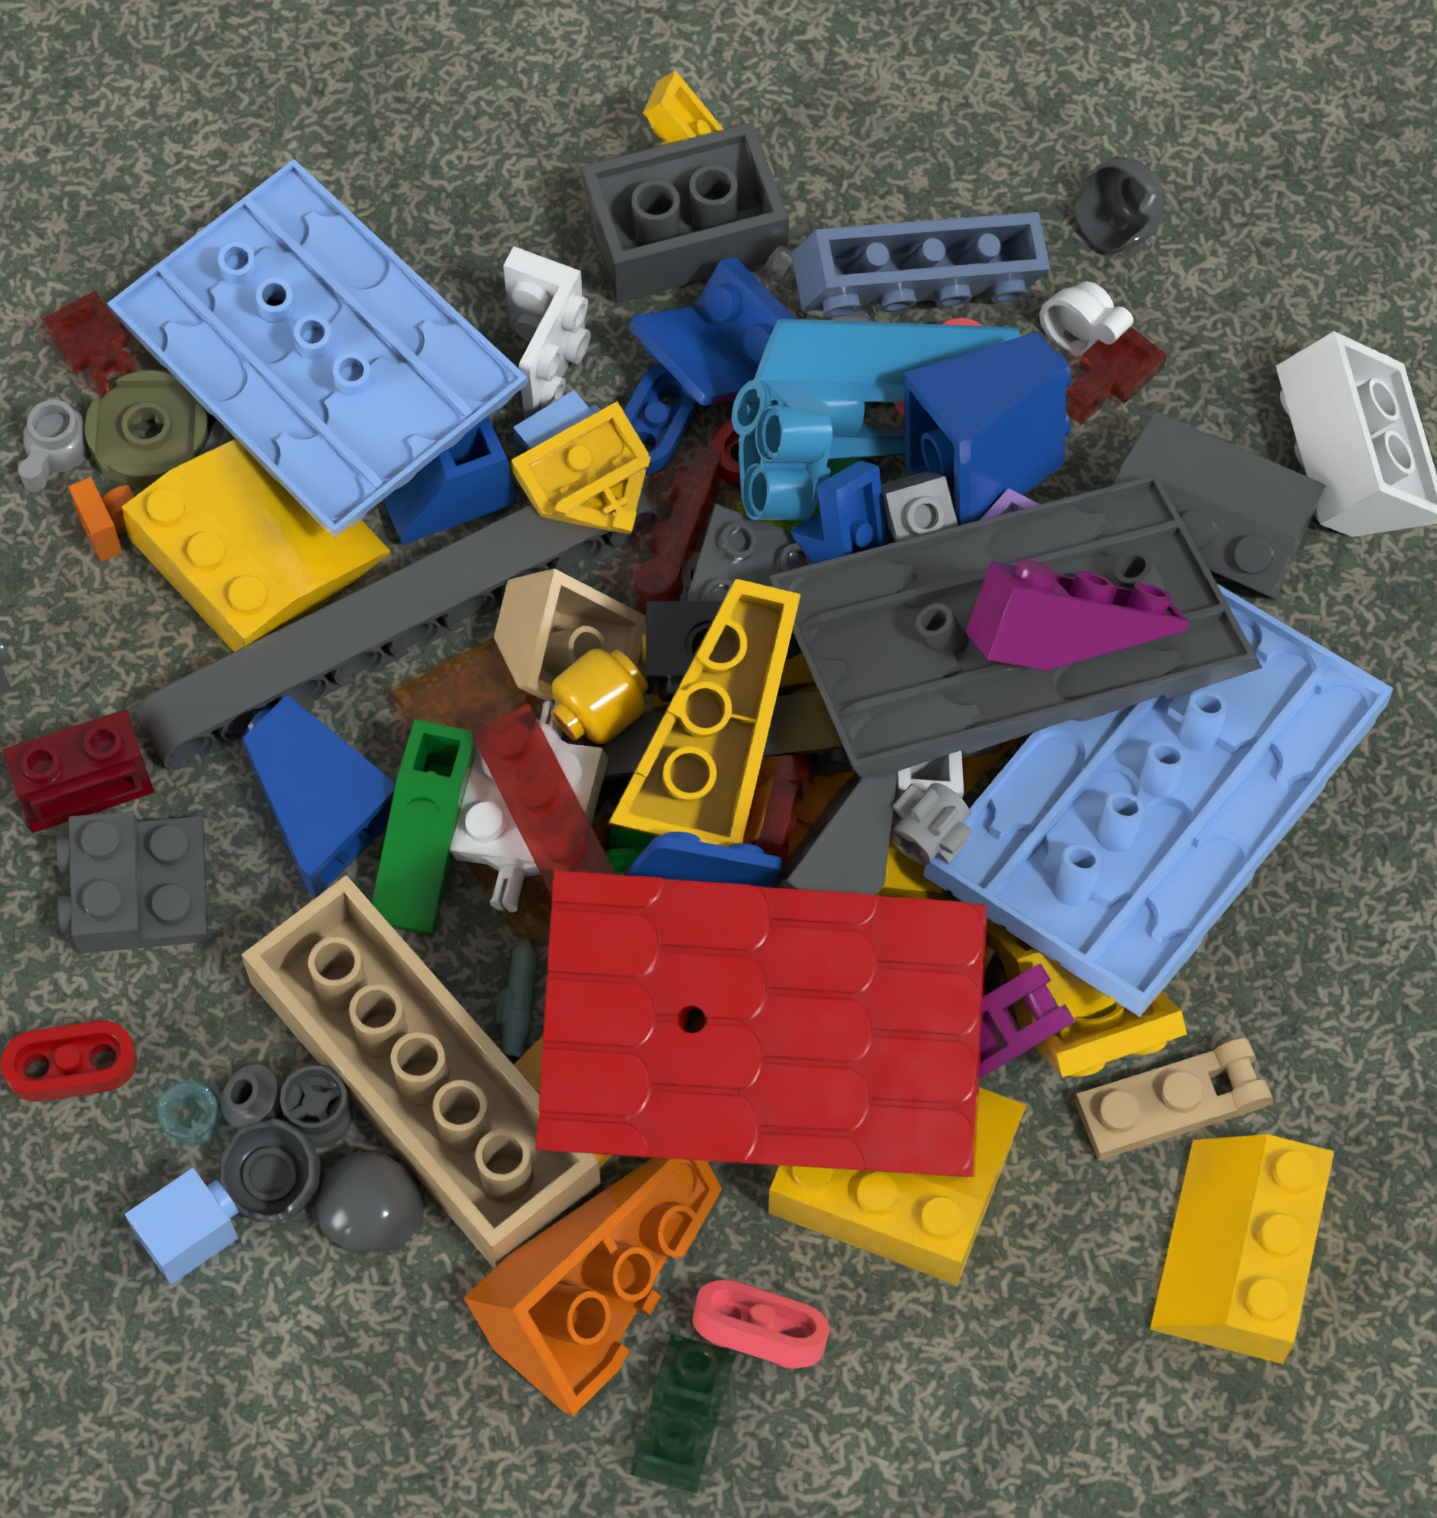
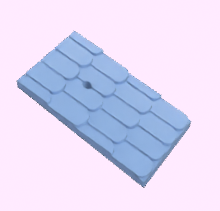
[107,159,528,538]
[923,584,1393,1017]

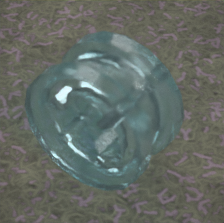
[157,1081,221,1147]

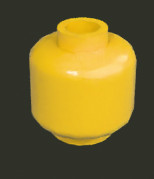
[551,649,648,744]

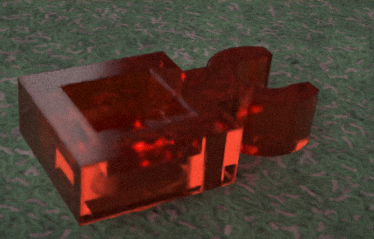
[43,291,138,397]

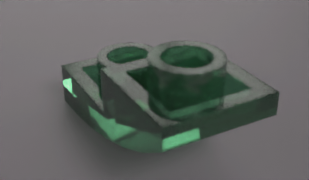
[630,1334,737,1493]

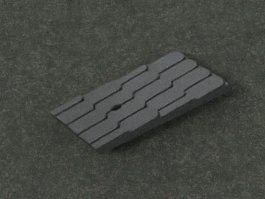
[769,474,1262,777]

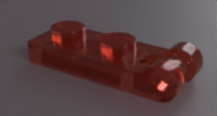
[635,446,721,615]

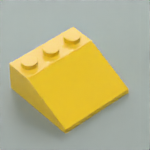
[122,439,390,652]
[768,1087,1026,1285]

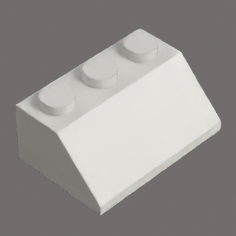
[1276,331,1437,537]

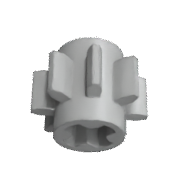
[890,783,972,865]

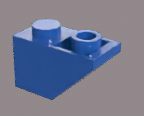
[383,416,517,545]

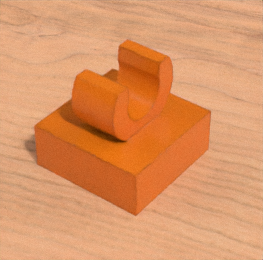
[68,477,134,562]

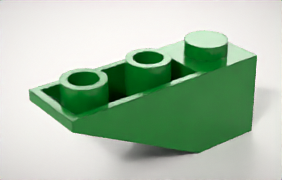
[372,719,478,937]

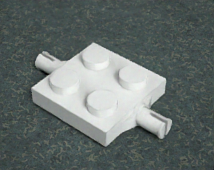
[449,701,609,912]

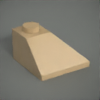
[494,568,646,705]

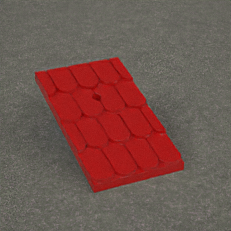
[536,870,988,1178]

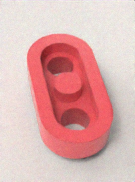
[692,1280,830,1369]

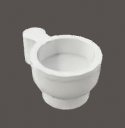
[1039,281,1133,356]

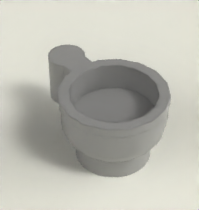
[18,400,90,492]

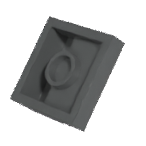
[56,811,209,954]

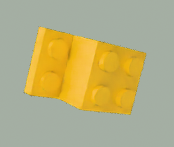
[986,918,1187,1078]

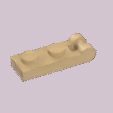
[1074,1038,1273,1161]

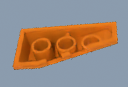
[464,1158,722,1416]

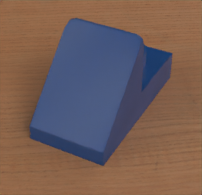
[791,460,888,564]

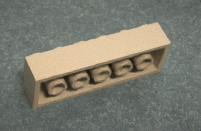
[241,875,601,1268]

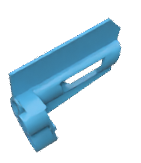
[731,319,1021,521]

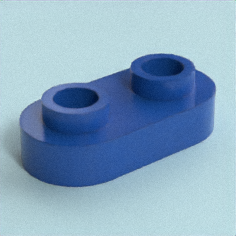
[624,364,700,475]

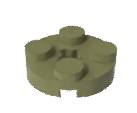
[85,370,210,489]

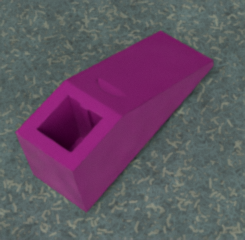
[966,559,1189,671]

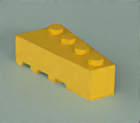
[608,579,801,847]

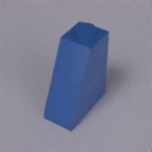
[243,695,396,898]

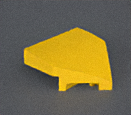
[509,401,651,534]

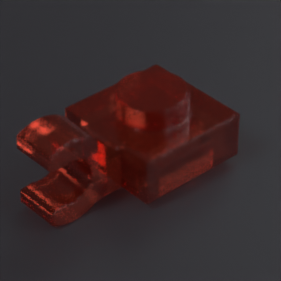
[1066,327,1167,425]

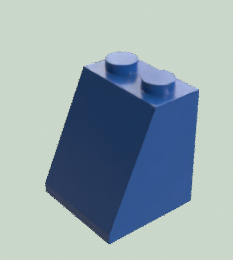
[904,332,1071,526]

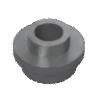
[221,1064,283,1129]

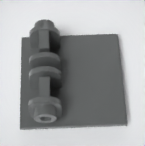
[679,504,812,659]

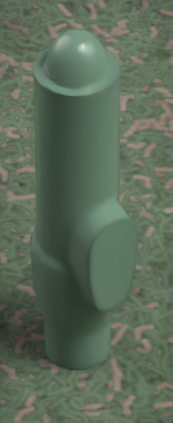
[496,940,538,1063]

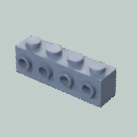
[791,212,1050,317]

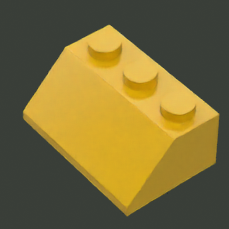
[1150,1134,1334,1364]

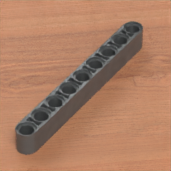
[136,489,659,770]

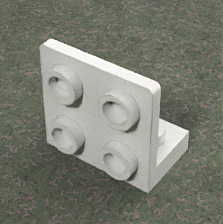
[503,246,590,420]

